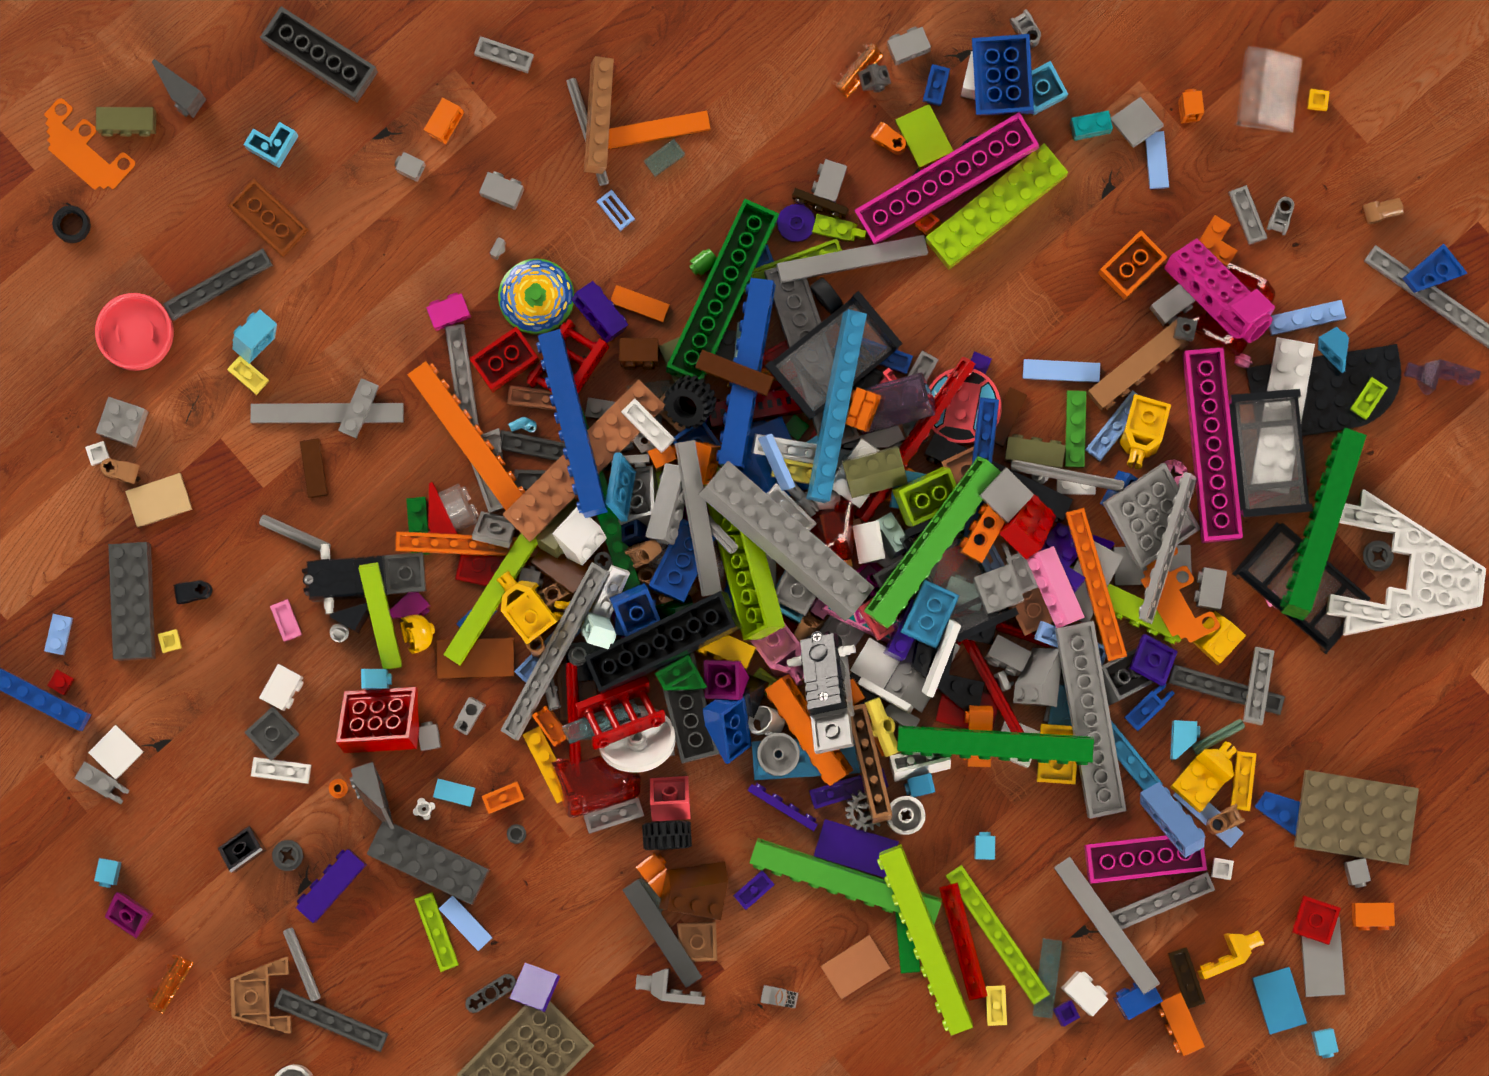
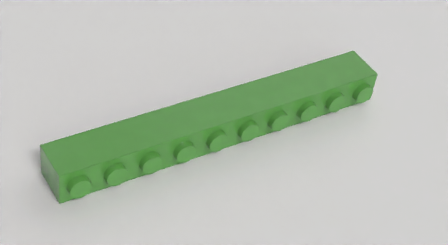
[864,456,1001,629]
[750,838,942,924]

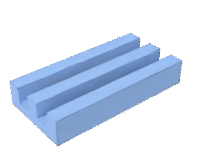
[597,190,635,232]

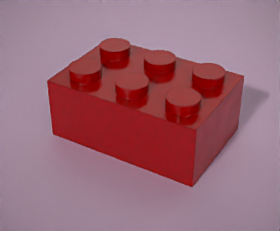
[469,326,540,393]
[999,495,1056,559]

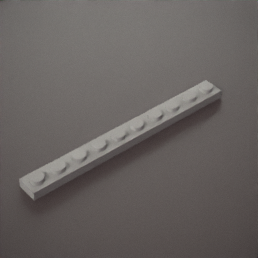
[500,562,610,741]

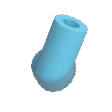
[508,417,537,433]

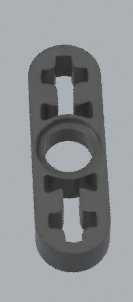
[465,974,516,1013]

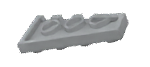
[471,428,504,513]

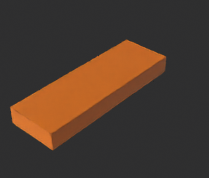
[611,285,670,323]

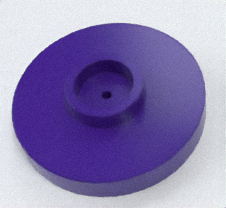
[777,204,815,242]

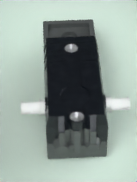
[302,544,426,614]

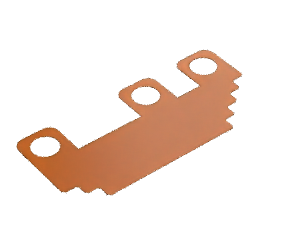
[44,98,135,190]
[1141,547,1220,643]

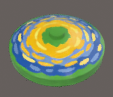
[498,259,574,335]

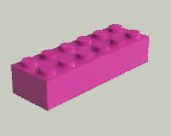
[1084,836,1207,884]

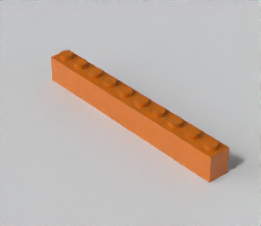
[407,361,526,510]

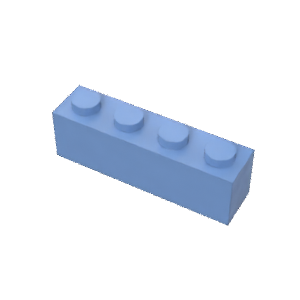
[1140,782,1205,858]

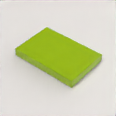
[895,104,953,170]

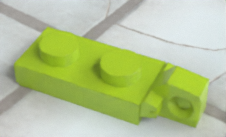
[812,214,866,242]

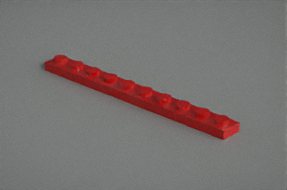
[854,357,976,523]

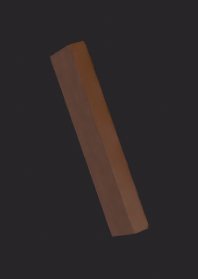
[695,350,774,396]

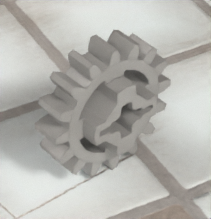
[845,790,881,832]

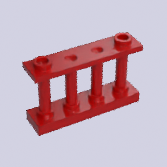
[527,319,609,394]
[575,676,665,750]

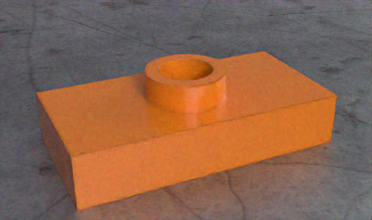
[482,781,525,814]

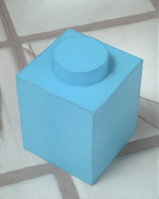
[974,832,995,860]
[94,858,122,888]
[1311,1028,1339,1059]

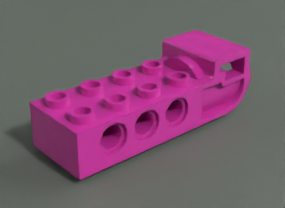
[1164,238,1275,343]

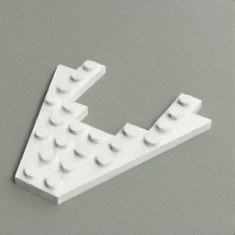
[1326,489,1486,636]

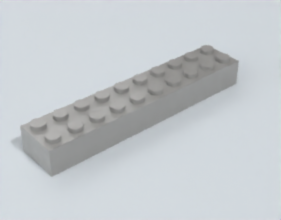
[698,461,875,621]

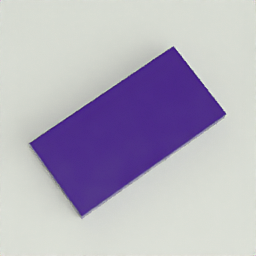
[814,819,899,878]

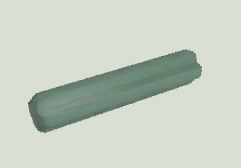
[1192,719,1245,754]

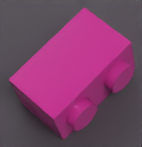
[426,293,471,331]

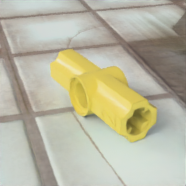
[864,697,900,757]

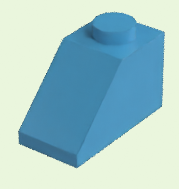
[1318,327,1349,373]
[904,773,935,797]

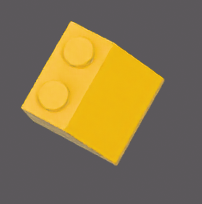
[1193,611,1246,665]

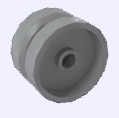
[757,733,800,776]

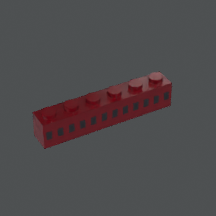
[707,385,806,430]

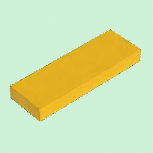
[1230,751,1256,811]

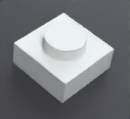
[85,441,110,466]
[1211,858,1234,880]

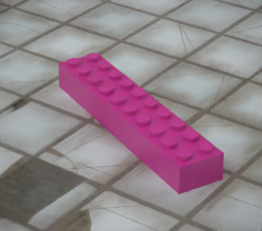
[854,112,1039,244]
[1182,347,1243,543]

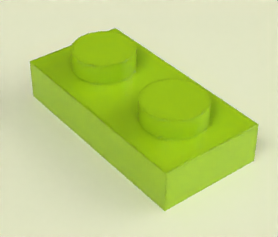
[1350,377,1388,420]

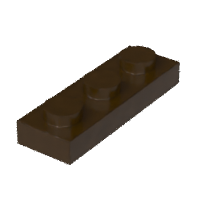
[792,188,848,219]
[1167,947,1206,1009]

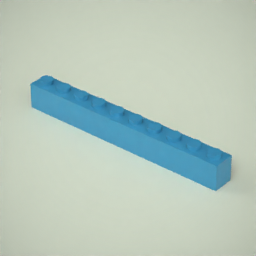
[806,309,867,503]

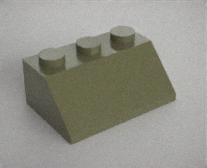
[842,446,908,498]

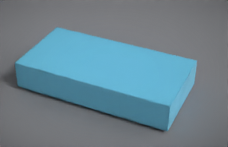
[433,779,476,807]

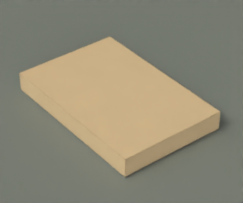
[125,473,193,528]

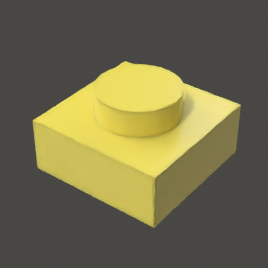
[158,629,182,653]

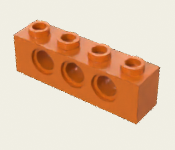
[959,503,1005,563]

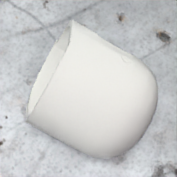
[748,706,785,736]

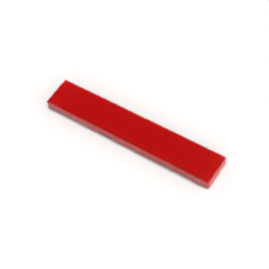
[939,883,988,1001]

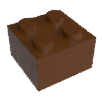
[619,338,659,370]

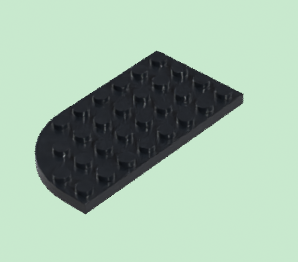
[1246,344,1401,438]

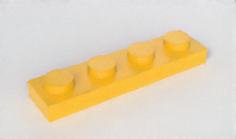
[522,726,574,804]

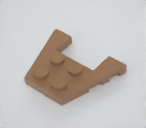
[230,957,292,1034]

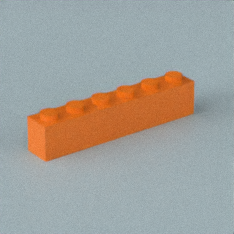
[765,674,854,787]

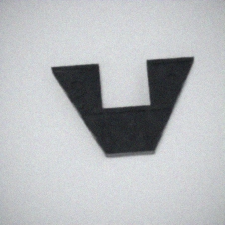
[911,610,999,712]

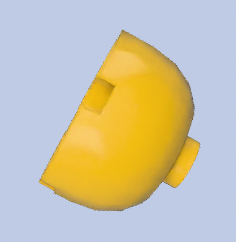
[400,615,435,654]

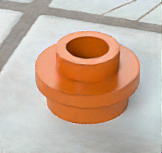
[329,779,348,798]

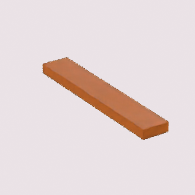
[608,110,711,149]

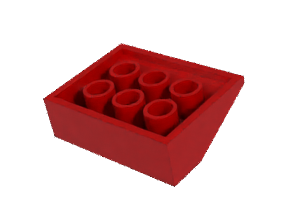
[336,687,419,753]

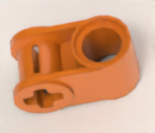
[870,122,906,155]

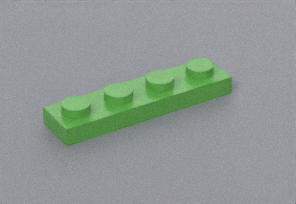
[1065,391,1086,468]

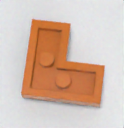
[1199,215,1238,267]

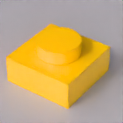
[1307,89,1329,111]

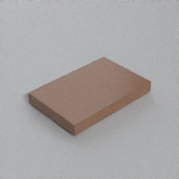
[820,935,890,999]

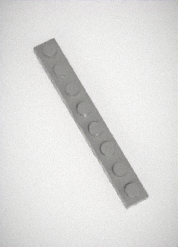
[1139,472,1197,624]

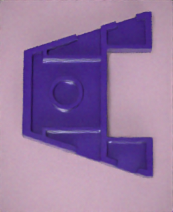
[1038,523,1115,593]

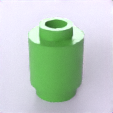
[689,248,717,276]

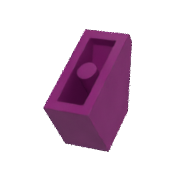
[390,592,431,619]

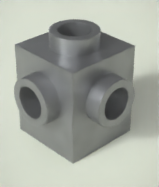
[858,63,891,93]

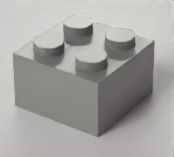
[96,397,148,448]
[973,564,1024,616]

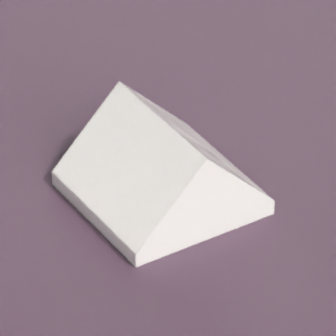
[853,520,885,564]

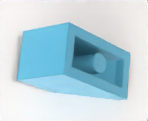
[361,669,392,690]
[1170,720,1200,760]

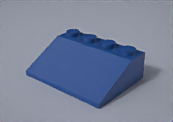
[972,34,1034,115]
[740,416,809,496]

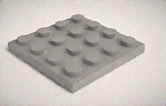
[1103,463,1200,569]

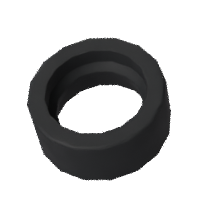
[52,205,91,243]
[810,277,843,314]

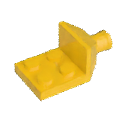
[1119,394,1171,469]
[496,571,558,644]
[1170,741,1237,813]
[1197,930,1264,979]

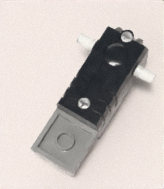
[787,631,856,754]

